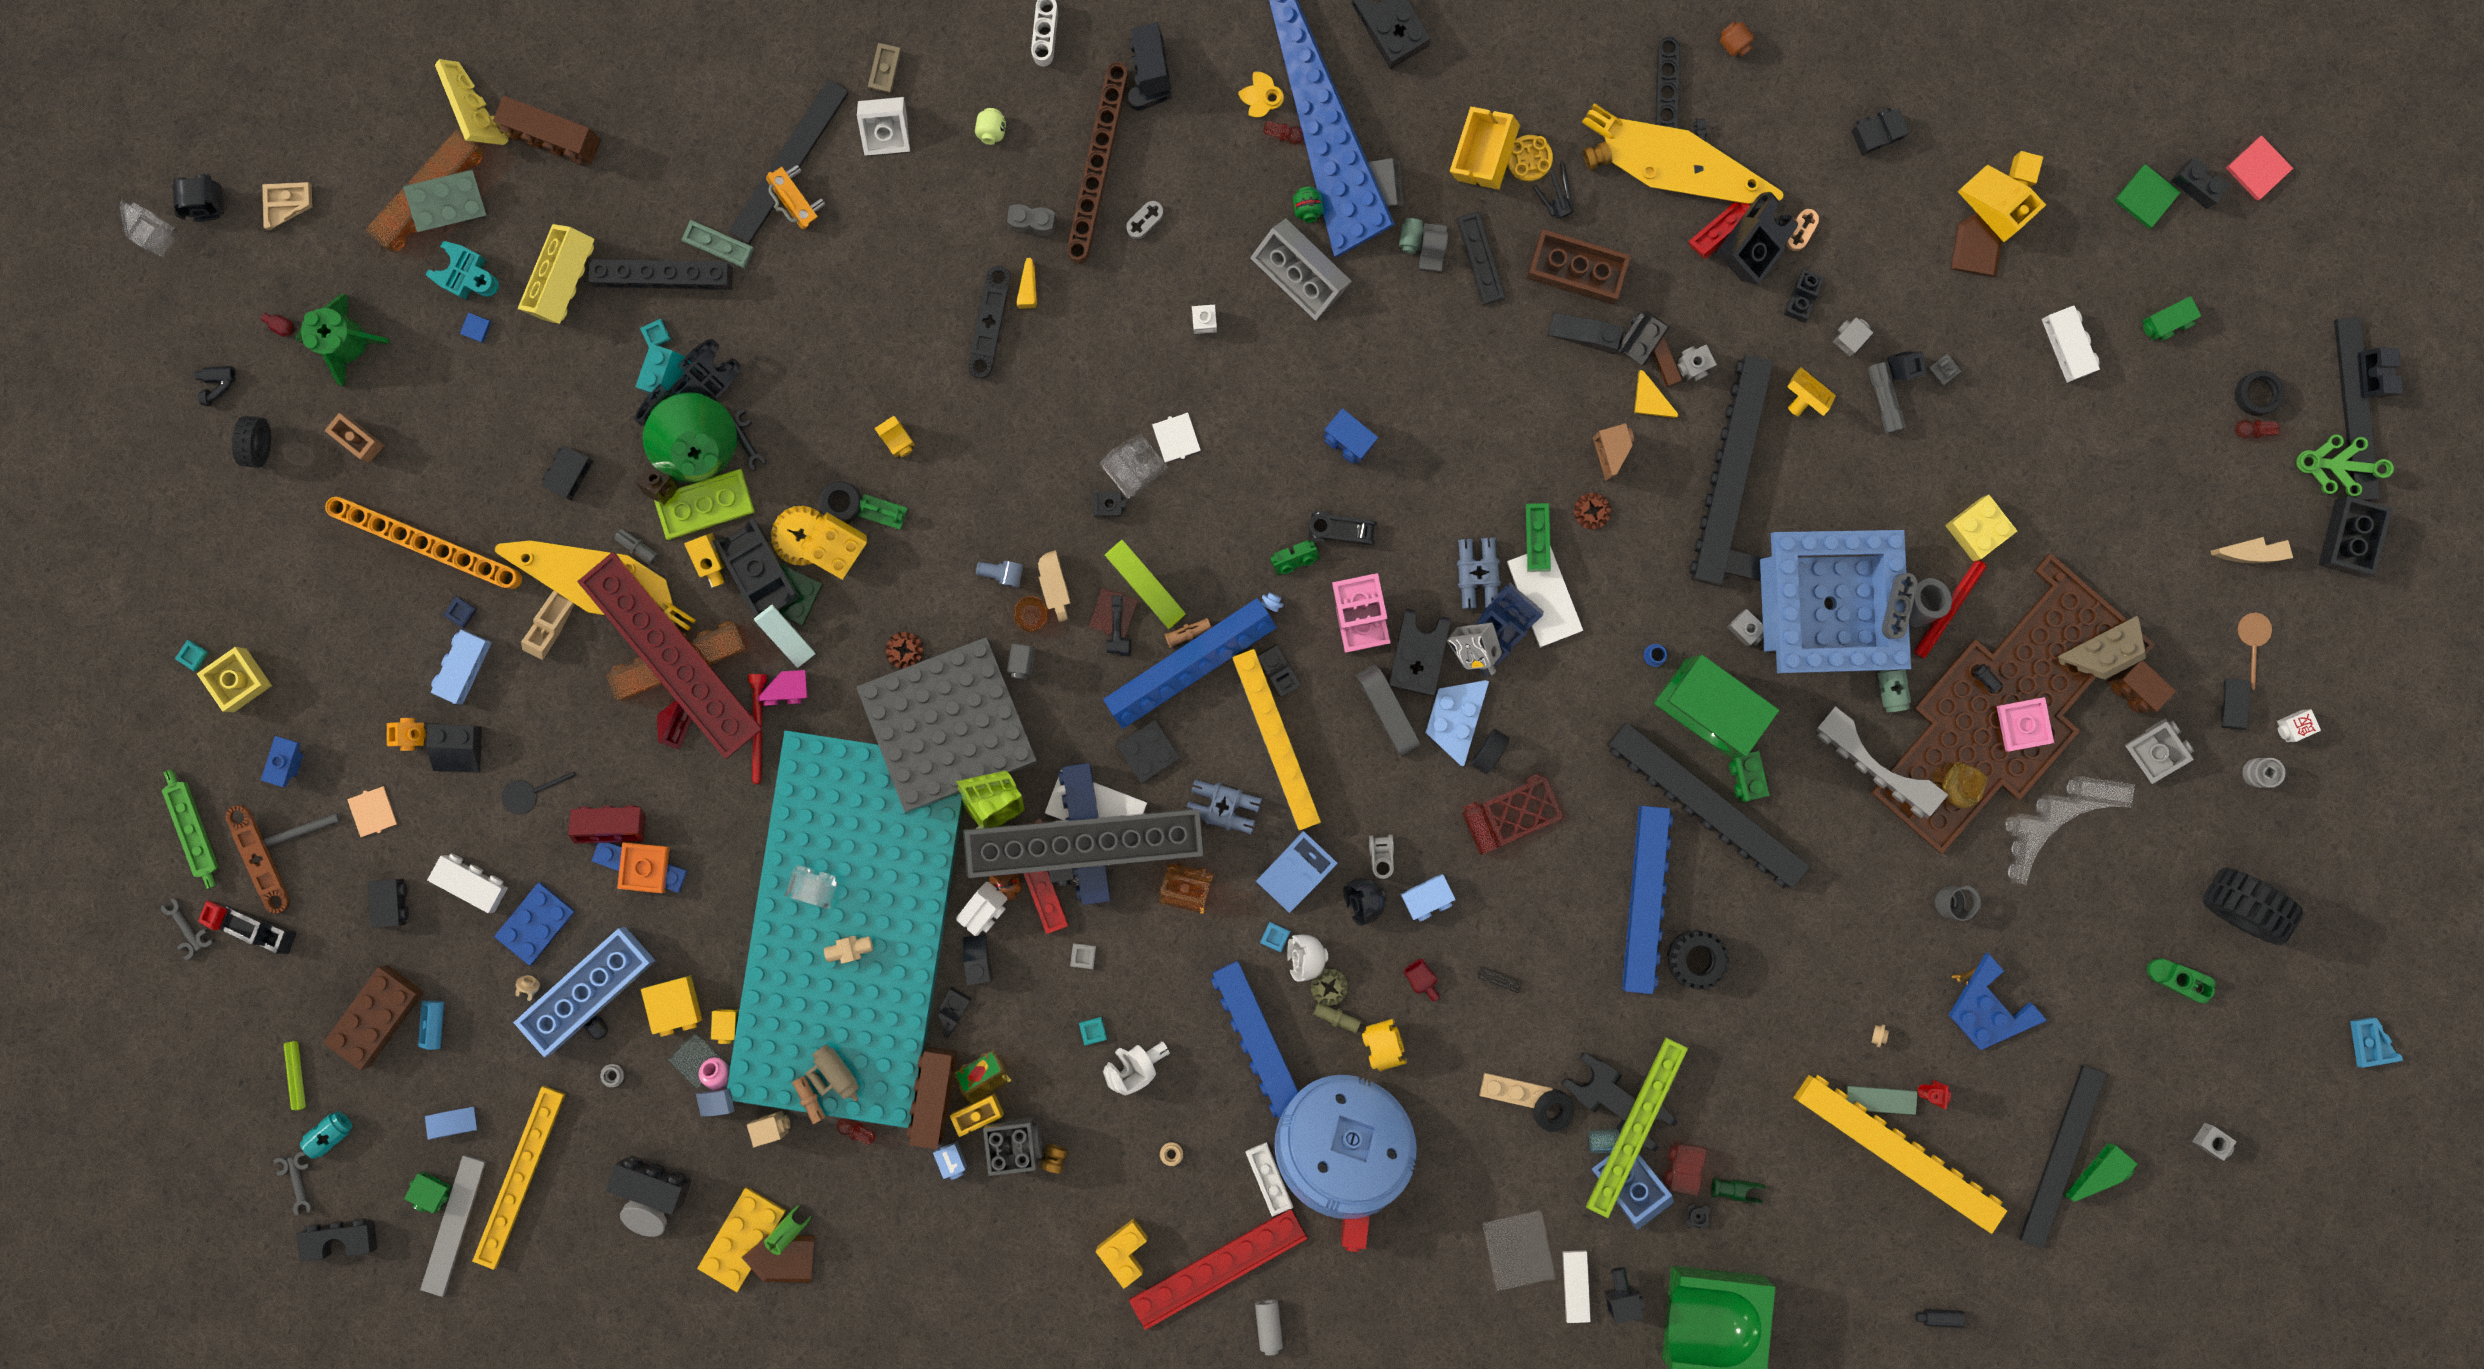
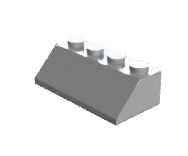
[1250,218,1352,321]

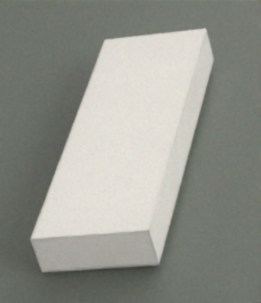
[1245,1142,1293,1217]
[1563,1250,1590,1323]

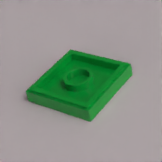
[2114,164,2181,229]

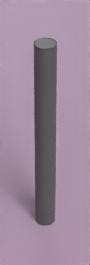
[263,813,341,847]

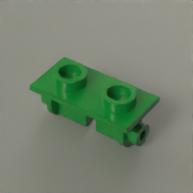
[858,494,908,530]
[1270,540,1319,576]

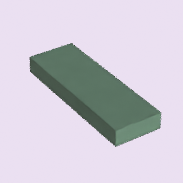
[681,220,754,269]
[1846,1085,1917,1115]

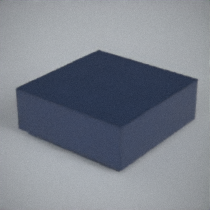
[443,596,477,628]

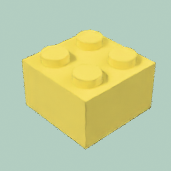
[1945,495,2017,562]
[197,647,272,712]

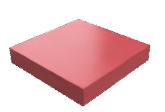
[2226,135,2293,201]

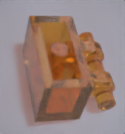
[1159,863,1214,914]

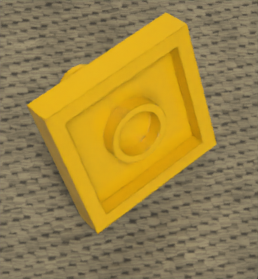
[1787,367,1836,416]

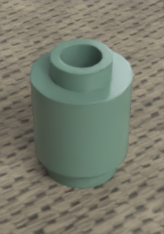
[1399,218,1424,254]

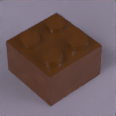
[2107,660,2176,713]

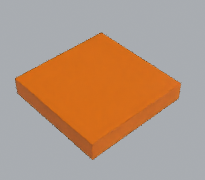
[617,842,670,893]

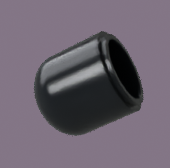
[584,1016,608,1040]

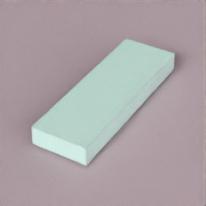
[754,604,815,668]

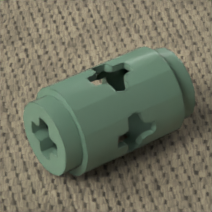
[1877,670,1911,712]

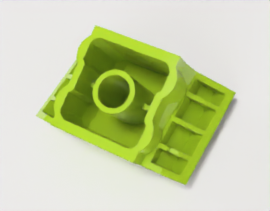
[956,771,1025,828]

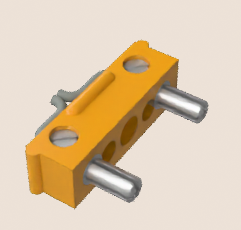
[766,165,825,230]

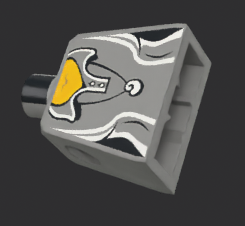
[1447,623,1502,677]

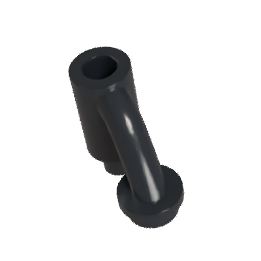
[194,366,236,407]

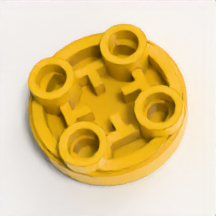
[1507,135,1553,182]

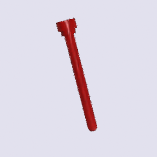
[748,674,767,785]

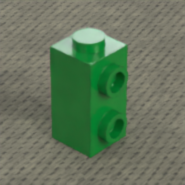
[2142,296,2201,341]

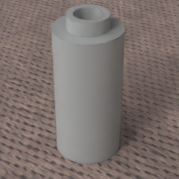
[1255,1299,1283,1355]

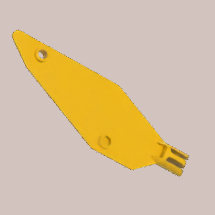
[1582,103,1783,204]
[495,541,696,635]

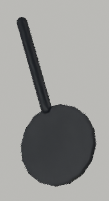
[502,772,575,815]

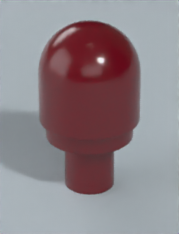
[261,313,294,337]

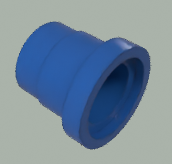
[1643,644,1667,667]

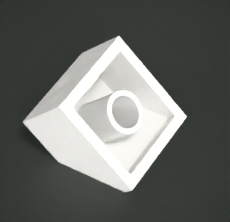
[857,97,910,156]

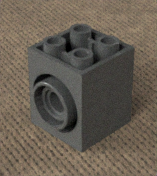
[983,1115,1042,1176]

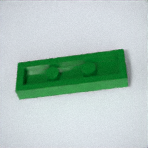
[1526,503,1551,572]

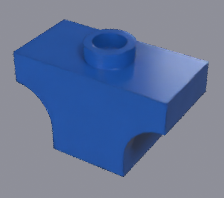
[261,736,304,787]

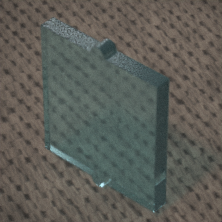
[668,1033,724,1089]

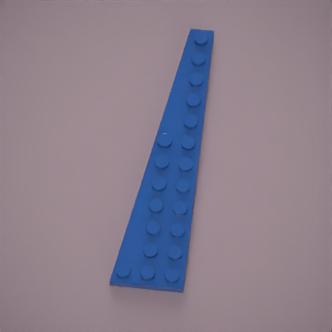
[1269,0,1395,257]

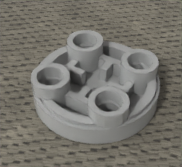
[620,1200,667,1237]

